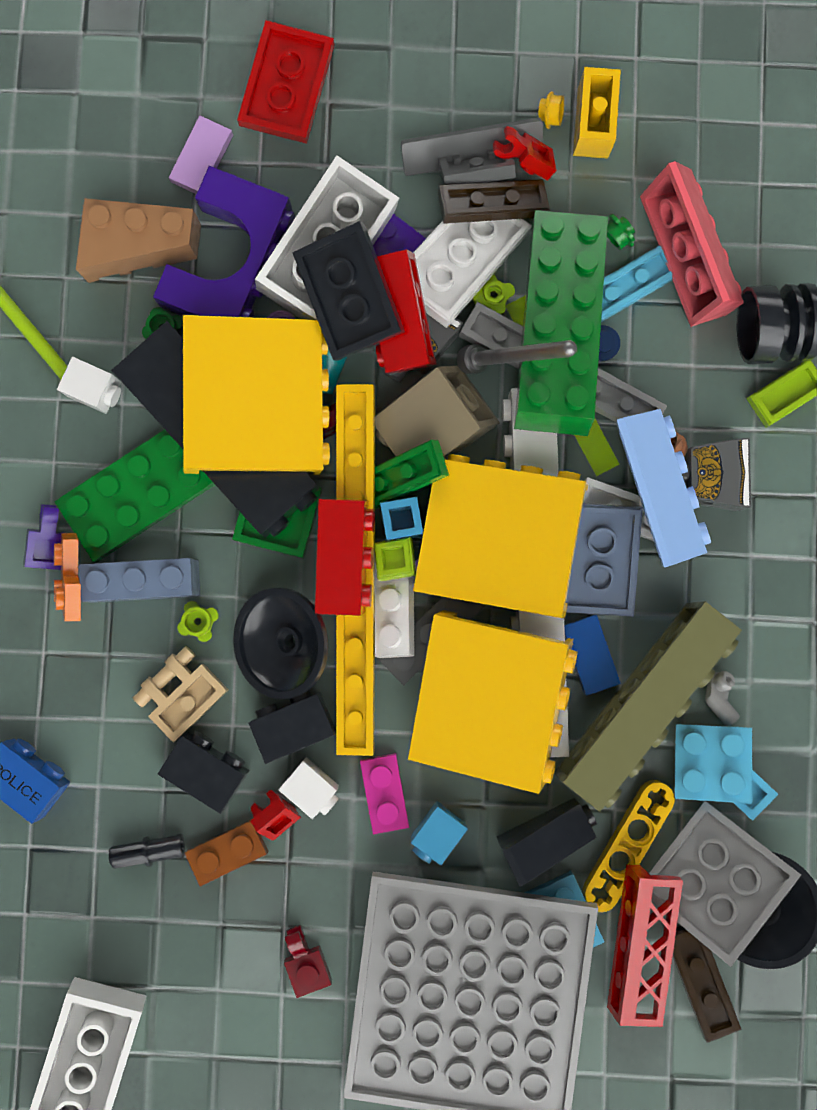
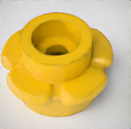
[538,91,565,129]

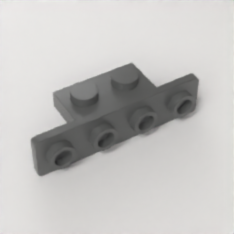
[401,117,543,185]

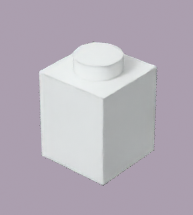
[57,357,121,414]
[279,757,339,820]

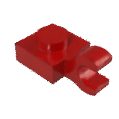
[493,126,557,181]

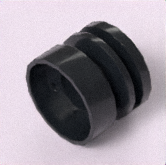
[736,283,817,364]

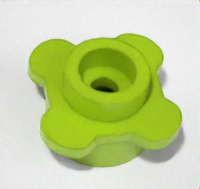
[473,274,515,315]
[177,601,219,642]

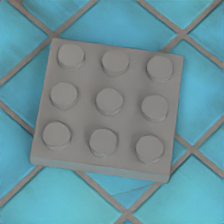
[649,801,801,967]

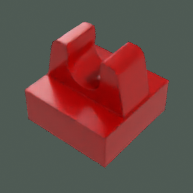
[250,790,301,841]

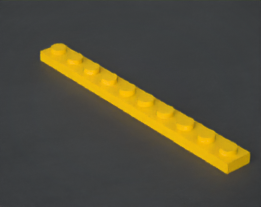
[336,384,375,756]

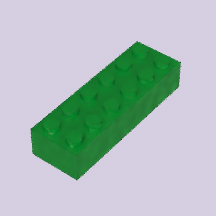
[514,210,608,436]

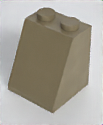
[375,366,500,460]

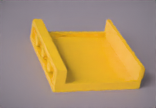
[183,315,330,475]
[413,454,588,618]
[408,610,578,794]

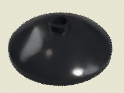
[233,587,328,699]
[737,852,817,969]

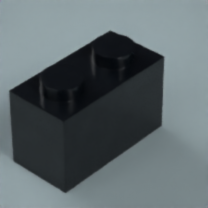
[248,690,336,764]
[157,731,250,814]

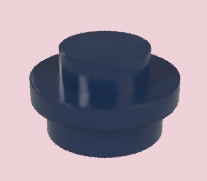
[599,325,620,362]

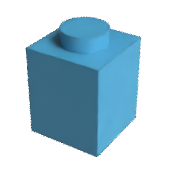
[380,497,423,541]
[411,801,468,865]

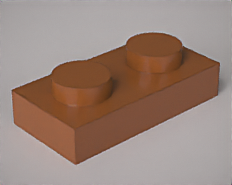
[185,819,269,886]

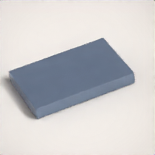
[566,503,643,617]

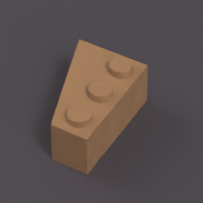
[76,198,201,283]

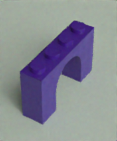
[153,166,295,318]

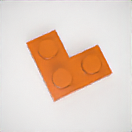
[54,533,81,621]

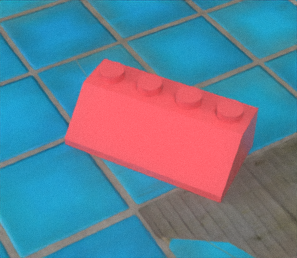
[640,161,744,327]

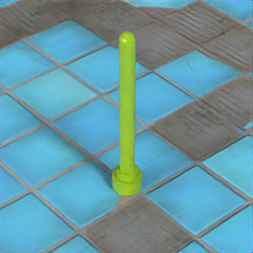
[0,285,68,380]

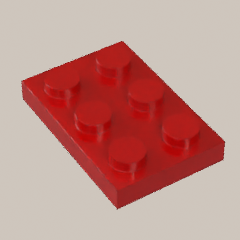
[237,20,335,144]

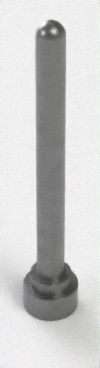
[457,340,577,374]

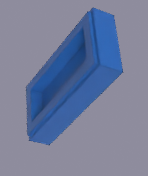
[564,615,621,696]

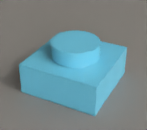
[734,770,778,821]

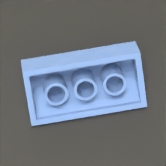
[616,409,711,568]

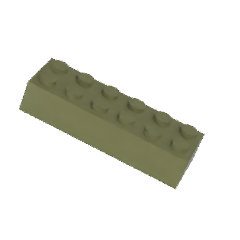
[554,601,742,812]

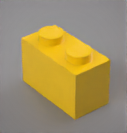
[573,67,621,159]

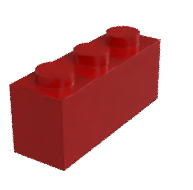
[376,249,436,373]
[315,499,375,616]

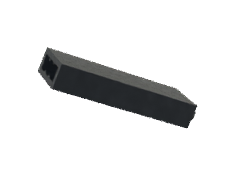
[111,321,319,538]

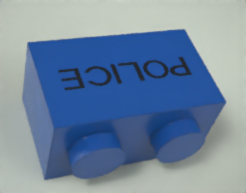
[0,738,71,824]

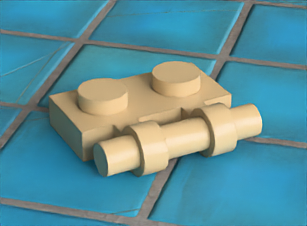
[133,646,229,743]

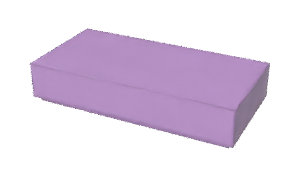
[169,116,233,194]

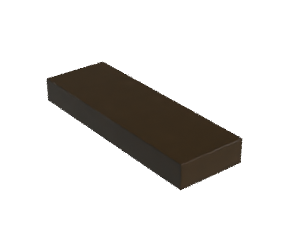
[438,179,550,224]
[673,926,742,1043]

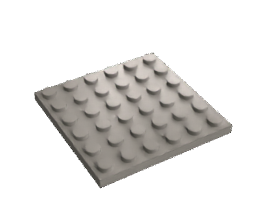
[343,871,598,1110]

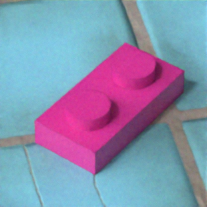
[360,753,409,835]

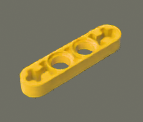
[582,780,675,912]

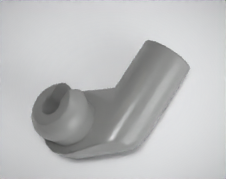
[705,671,740,727]

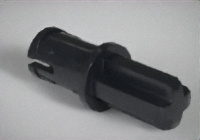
[109,834,185,869]

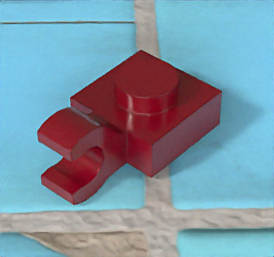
[284,925,332,998]

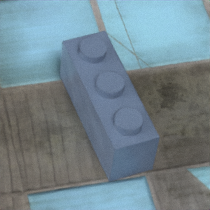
[78,558,200,603]

